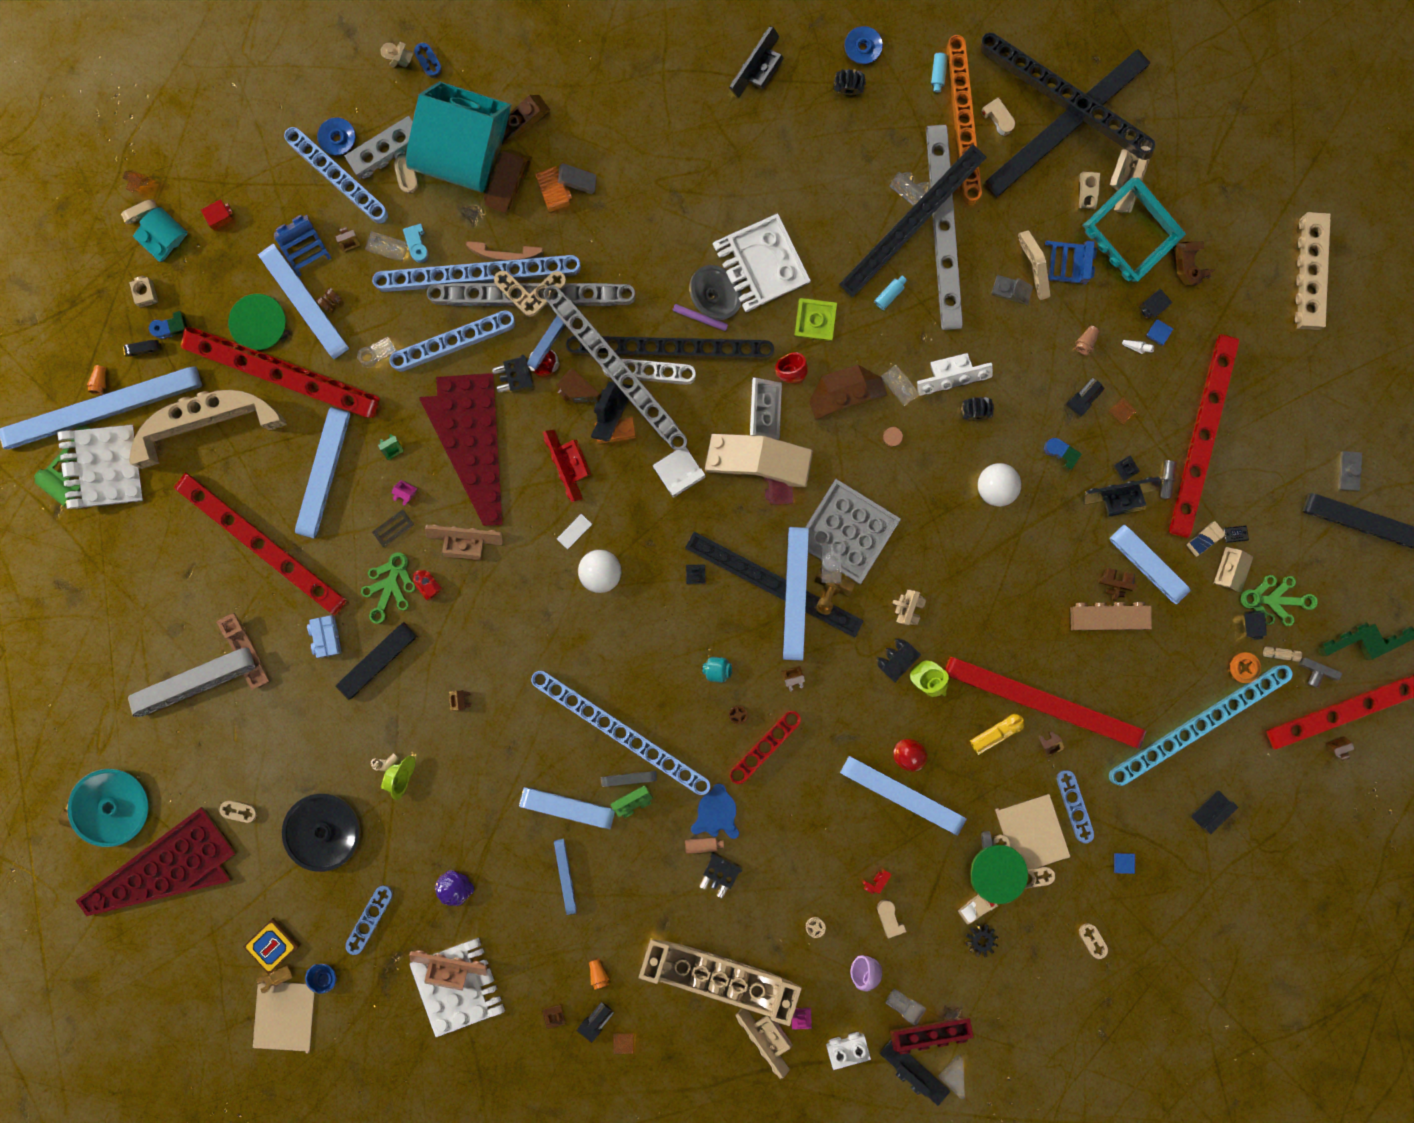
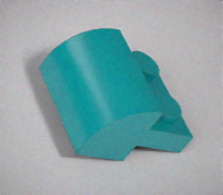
[133,207,188,262]

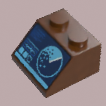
[556,368,601,403]

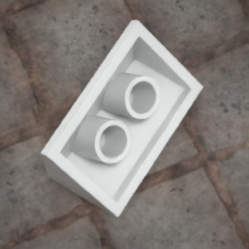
[750,378,782,440]

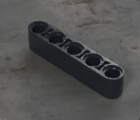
[335,622,417,701]

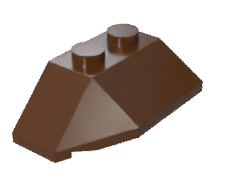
[809,364,888,420]

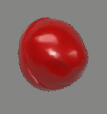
[775,352,808,383]
[893,739,928,772]

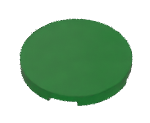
[228,294,286,351]
[970,845,1028,904]

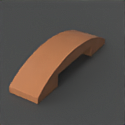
[466,242,544,262]
[216,613,269,690]

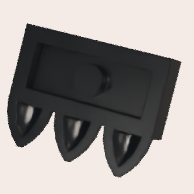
[877,638,921,683]

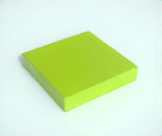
[794,298,837,341]

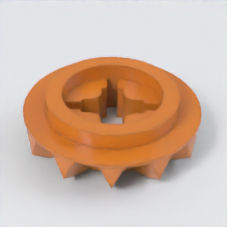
[1230,652,1261,683]

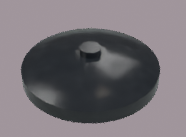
[282,793,361,872]

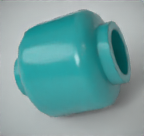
[703,657,732,683]

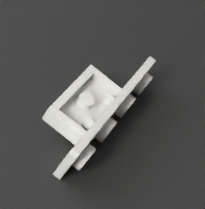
[917,353,993,396]

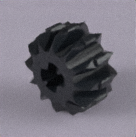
[834,69,866,96]
[961,397,994,421]
[965,924,999,957]

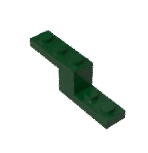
[1318,622,1414,660]

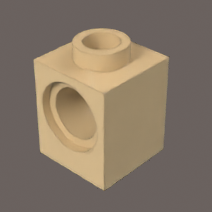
[129,276,159,308]

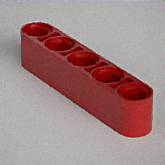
[730,711,801,784]

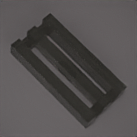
[372,509,414,548]

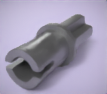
[1160,460,1177,499]

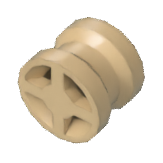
[806,917,826,938]

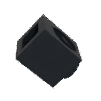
[1139,289,1173,321]
[1245,610,1267,640]

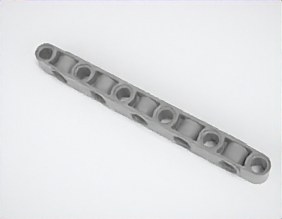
[926,125,962,330]
[427,283,636,306]
[544,285,687,450]

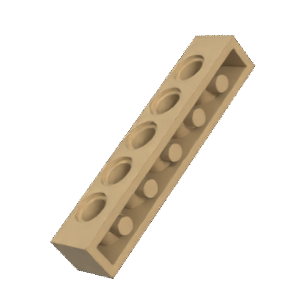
[1295,212,1331,330]

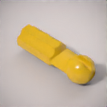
[969,714,1025,755]

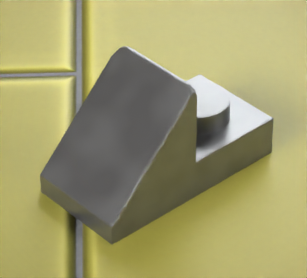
[991,275,1033,305]

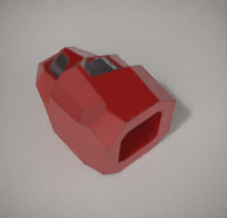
[413,570,443,601]

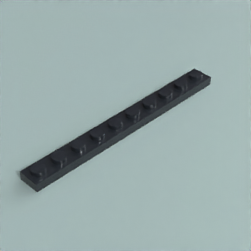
[839,144,987,298]
[685,532,864,638]

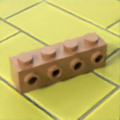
[1070,602,1152,630]

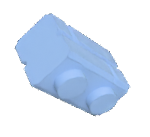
[307,615,342,658]

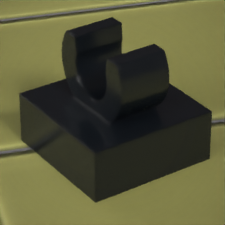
[1113,455,1140,482]
[686,564,706,584]

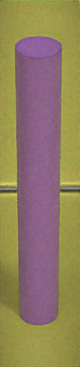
[673,304,728,331]

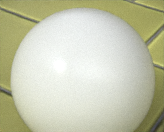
[978,463,1021,506]
[578,550,621,593]

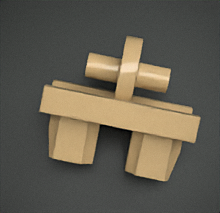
[381,42,413,68]
[892,590,926,625]

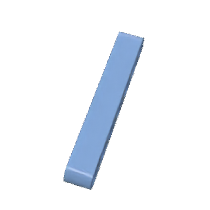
[284,127,388,224]
[258,244,349,359]
[389,310,516,372]
[295,407,350,538]
[783,527,808,661]
[840,756,967,836]

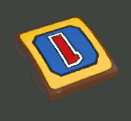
[243,918,299,974]

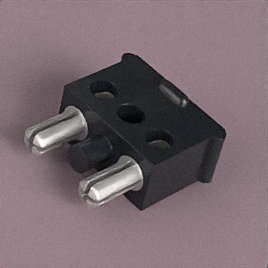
[493,354,535,393]
[700,852,742,898]

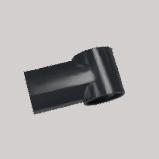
[1066,378,1105,417]
[576,1001,614,1043]

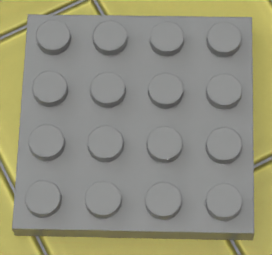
[805,479,901,584]

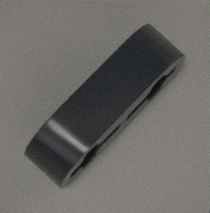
[123,340,160,357]

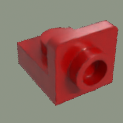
[862,869,892,895]

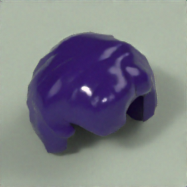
[435,870,474,906]

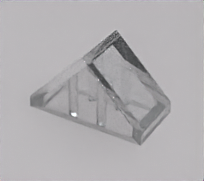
[939,1055,965,1099]

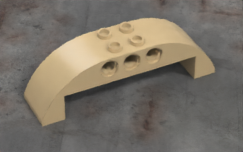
[129,390,287,469]
[639,939,801,1026]

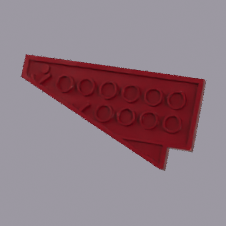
[419,373,503,526]
[76,807,236,916]

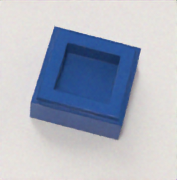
[1146,319,1173,346]
[1114,853,1135,874]

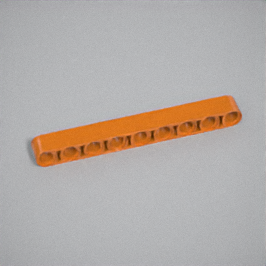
[946,35,982,205]

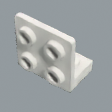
[653,446,705,498]

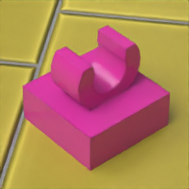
[391,480,418,505]
[792,1008,812,1029]

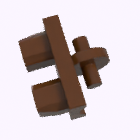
[1098,568,1137,601]

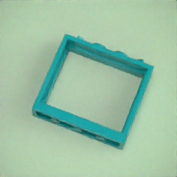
[1082,177,1186,282]

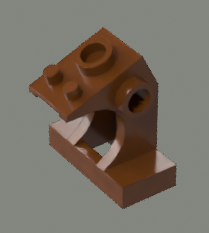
[1171,241,1215,286]

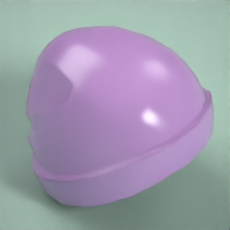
[851,956,882,991]

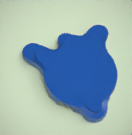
[691,784,739,839]

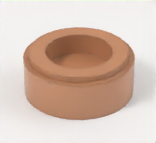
[883,427,903,447]

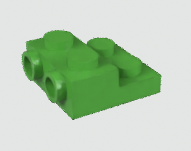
[610,784,653,818]

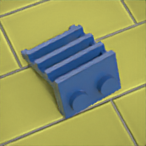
[274,215,331,277]
[1045,241,1097,284]

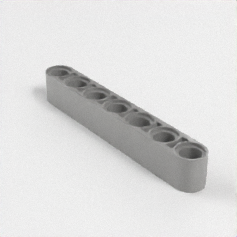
[128,648,255,717]

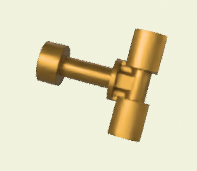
[814,568,855,614]

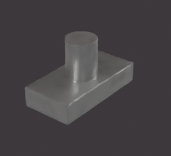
[1338,451,1362,491]
[1298,658,1342,688]

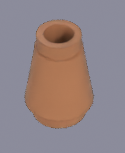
[1075,326,1100,355]

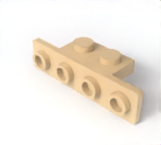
[1110,146,1150,213]
[736,1008,793,1079]

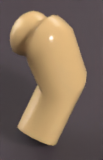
[371,753,401,772]

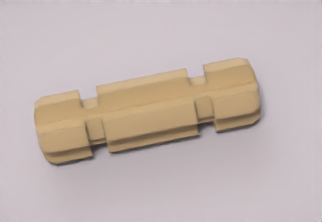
[1263,647,1302,662]

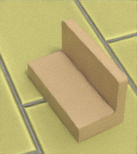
[1214,547,1253,593]

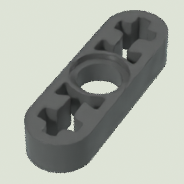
[601,771,657,787]

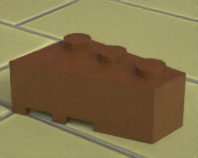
[484,149,532,213]

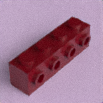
[890,1017,974,1054]

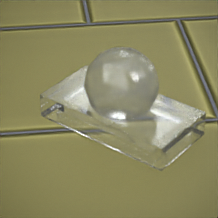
[822,544,842,583]

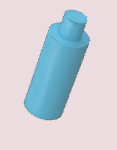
[931,53,948,93]
[874,276,907,310]

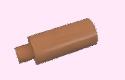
[685,838,724,854]

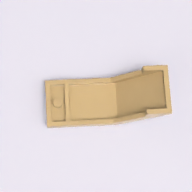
[705,434,813,487]

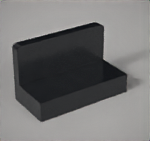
[1191,790,1239,834]

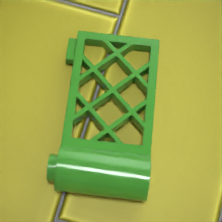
[34,425,90,507]

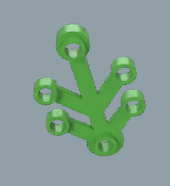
[361,553,416,624]
[1241,575,1318,626]

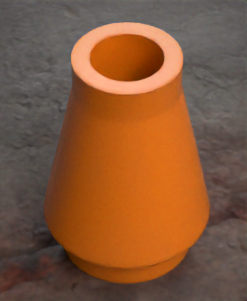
[87,365,106,395]
[589,959,610,990]

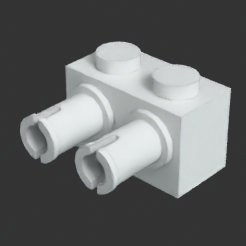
[826,1032,871,1070]

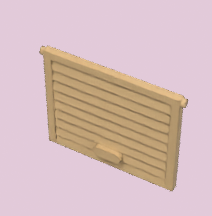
[995,794,1070,869]
[253,982,314,1053]

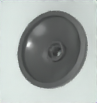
[689,265,742,320]

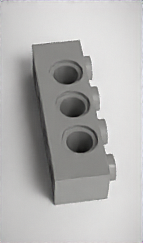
[345,116,413,179]

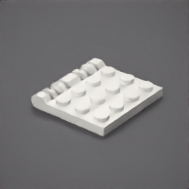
[713,213,810,312]
[58,425,142,509]
[410,938,505,1037]

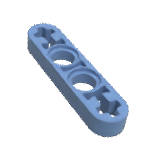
[527,315,565,369]
[1057,770,1094,843]
[554,839,577,915]
[346,885,393,955]

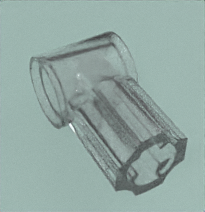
[357,337,397,368]
[885,989,927,1026]

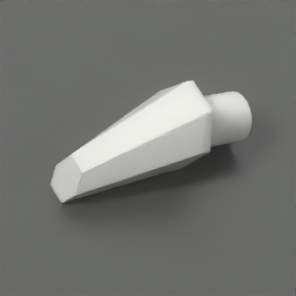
[1122,340,1154,354]

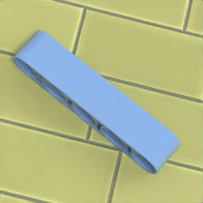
[1110,525,1191,604]
[519,787,615,829]

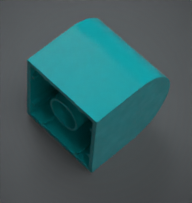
[406,81,512,192]

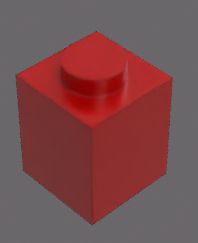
[201,199,234,230]

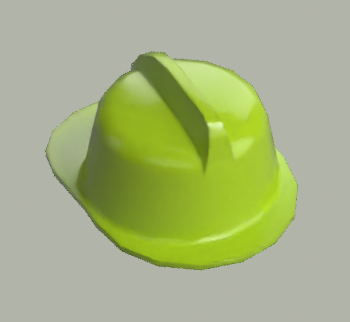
[910,661,949,697]
[381,756,416,800]

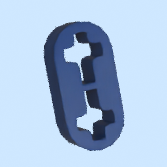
[414,43,442,78]

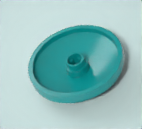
[67,769,148,847]

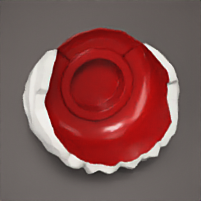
[528,350,559,377]

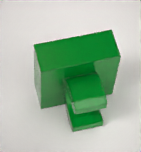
[378,434,404,460]

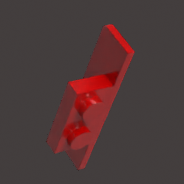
[543,429,591,502]

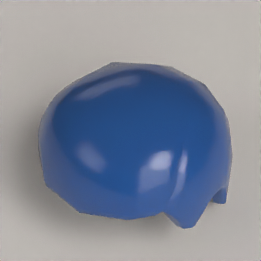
[305,964,337,994]

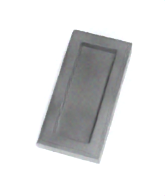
[558,163,596,194]

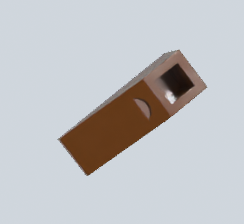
[502,95,550,146]

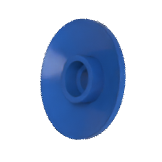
[845,26,883,64]
[317,118,355,155]

